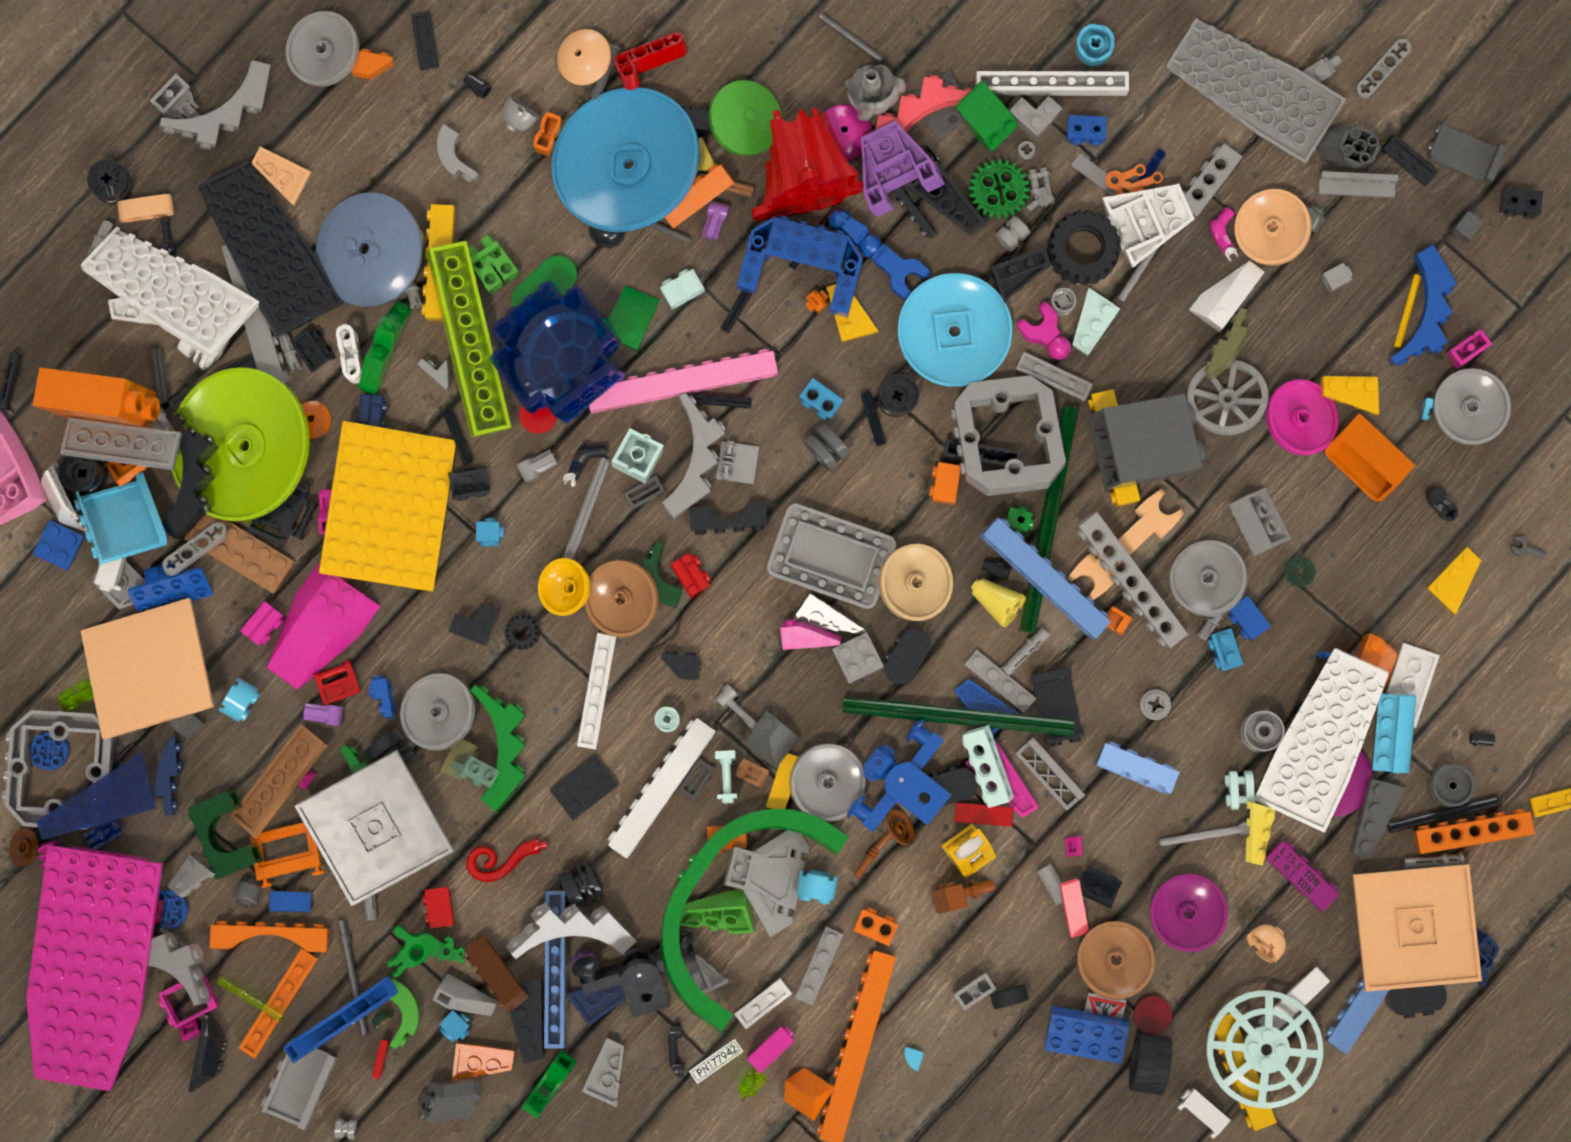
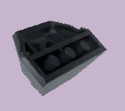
[188,1013,228,1092]

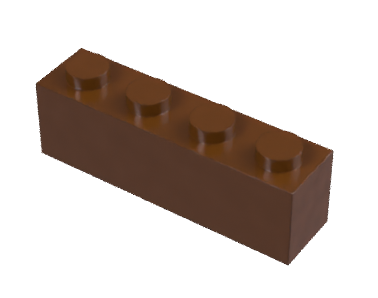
[464,935,529,1011]

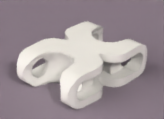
[336,324,363,384]

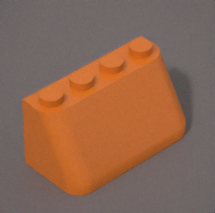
[1325,413,1416,502]
[1355,633,1397,714]

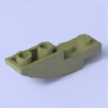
[1205,308,1248,381]

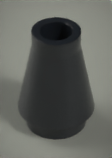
[463,72,492,99]
[981,559,1011,580]

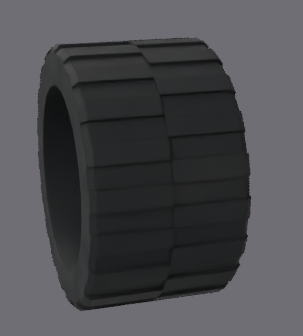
[1129,1032,1173,1096]

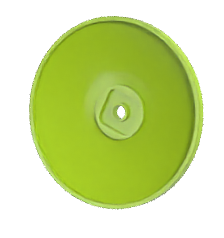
[172,368,309,521]

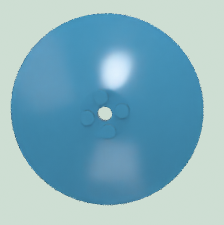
[551,87,700,232]

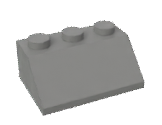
[1229,488,1291,556]

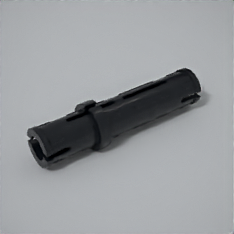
[0,352,22,411]

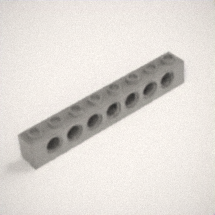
[1075,512,1188,648]

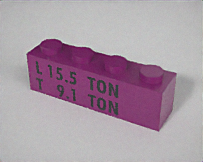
[1265,841,1339,912]

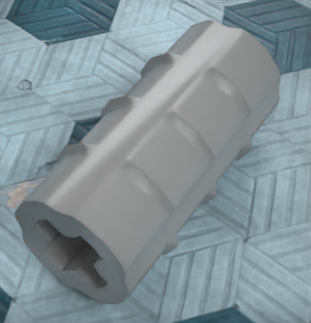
[1037,863,1062,905]

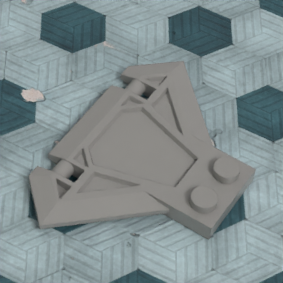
[723,830,810,937]

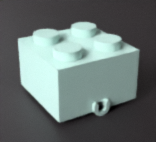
[612,428,664,484]

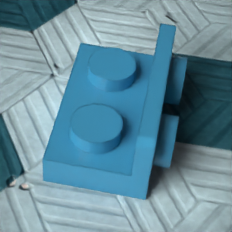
[1207,628,1243,672]

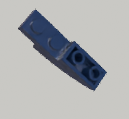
[155,737,183,816]

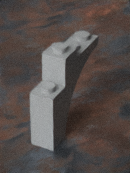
[148,933,210,1006]

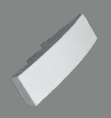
[1258,966,1330,1030]

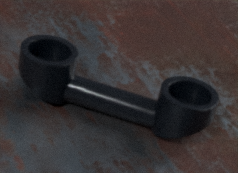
[668,1022,684,1078]

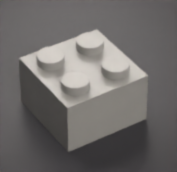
[832,632,884,685]

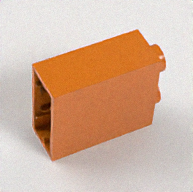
[32,367,160,428]

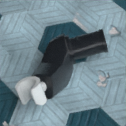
[563,444,607,487]

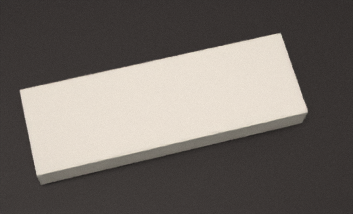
[734,978,792,1029]

